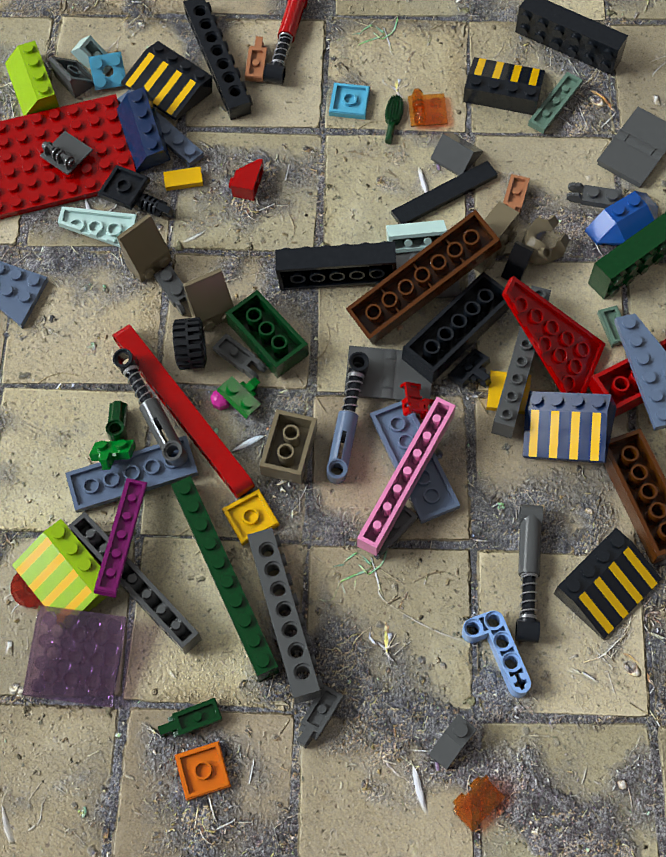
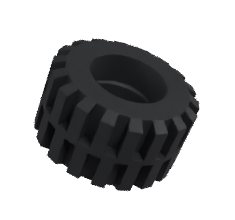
[172,317,207,370]

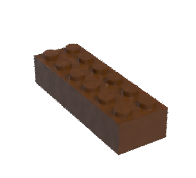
[603,428,666,564]

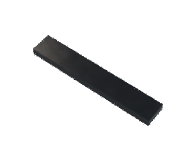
[391,161,498,224]

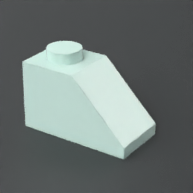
[71,35,112,75]

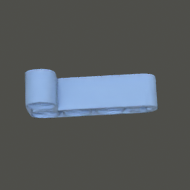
[462,610,531,698]

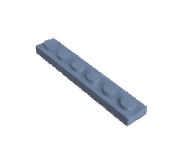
[117,90,204,167]

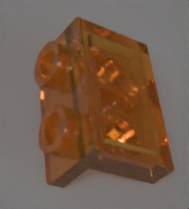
[452,775,505,832]

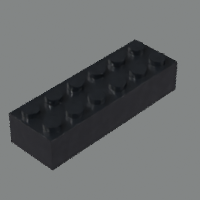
[515,0,628,75]
[275,241,397,290]
[402,272,510,383]

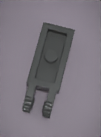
[566,182,622,208]
[154,266,188,316]
[212,334,267,379]
[374,506,418,560]

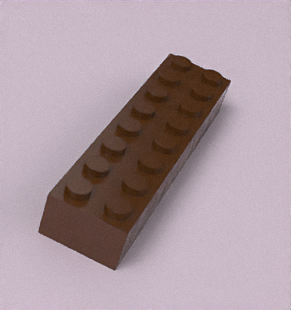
[346,209,502,345]

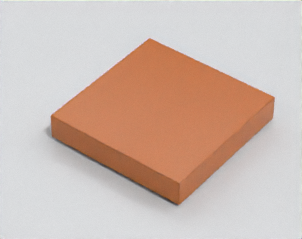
[175,741,232,801]

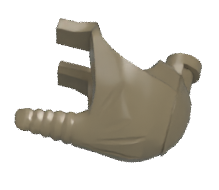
[522,215,570,265]

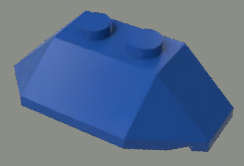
[585,191,658,245]

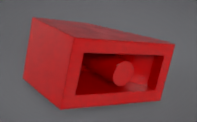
[229,159,264,201]

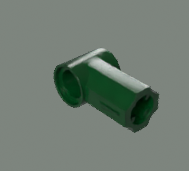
[105,401,128,441]

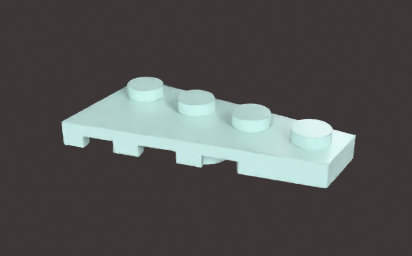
[58,206,138,248]

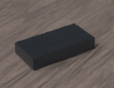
[501,241,535,281]

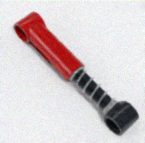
[264,0,308,85]

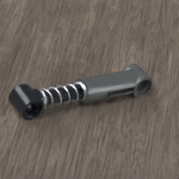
[113,348,188,466]
[515,504,543,643]

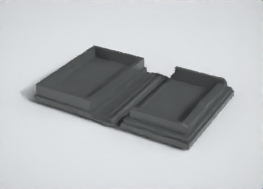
[597,107,666,188]
[344,345,432,402]

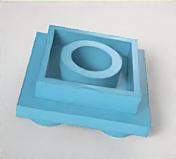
[88,51,126,91]

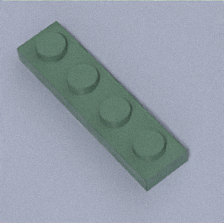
[528,72,583,134]

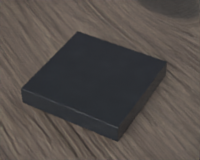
[97,165,150,210]

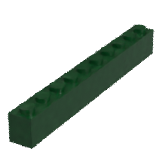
[171,476,280,682]

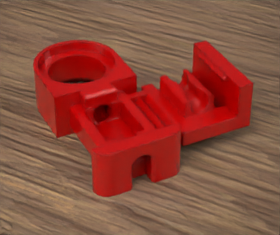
[400,382,435,419]

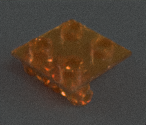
[408,88,448,127]

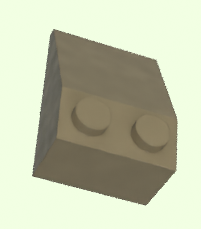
[117,214,172,283]
[183,268,234,331]

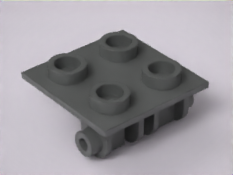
[40,131,93,175]

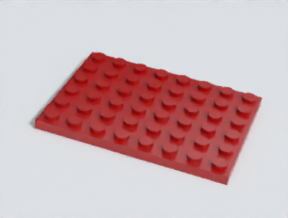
[0,94,136,220]

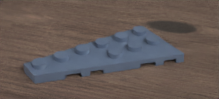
[0,261,49,329]

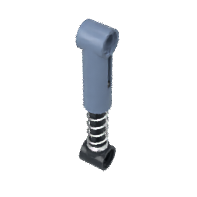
[326,352,369,484]

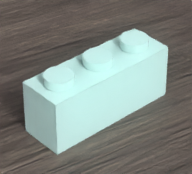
[386,220,447,253]

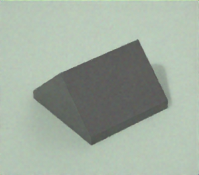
[49,56,94,98]
[431,133,483,176]

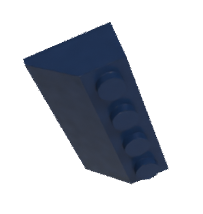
[117,87,171,173]

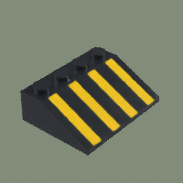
[121,41,213,121]
[463,57,545,115]
[554,528,662,640]

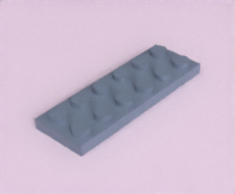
[370,401,460,524]
[65,436,199,513]

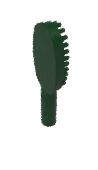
[385,94,404,144]

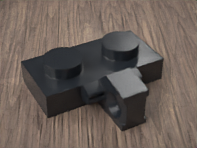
[447,349,491,388]

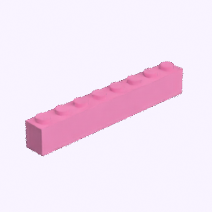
[357,397,456,556]

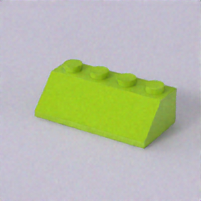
[5,40,59,115]

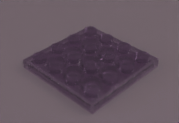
[22,605,128,708]

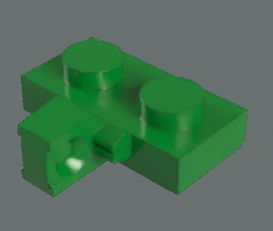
[217,376,261,419]
[89,439,136,470]

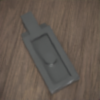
[297,684,344,749]

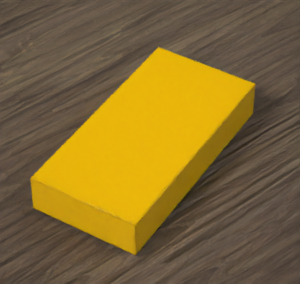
[163,167,203,191]

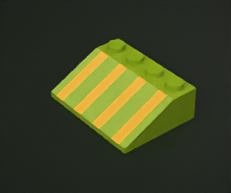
[12,519,108,631]

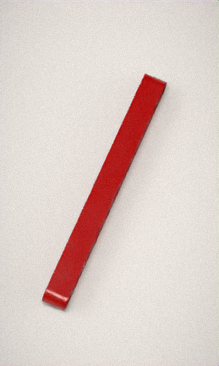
[112,324,255,499]

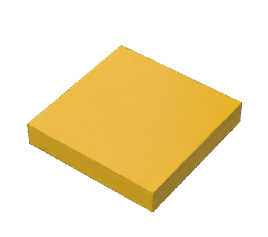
[486,370,531,414]
[222,489,280,546]

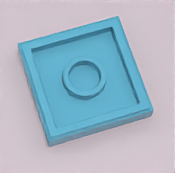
[329,82,370,120]

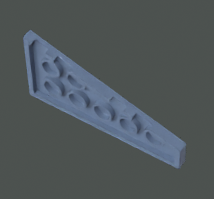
[614,314,666,431]

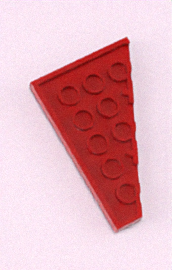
[502,276,606,393]

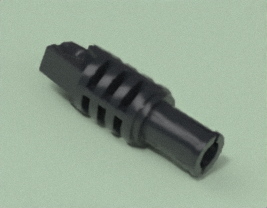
[135,194,174,218]

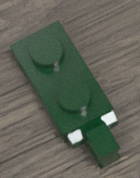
[158,698,223,738]

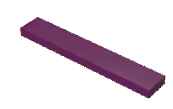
[94,478,147,598]

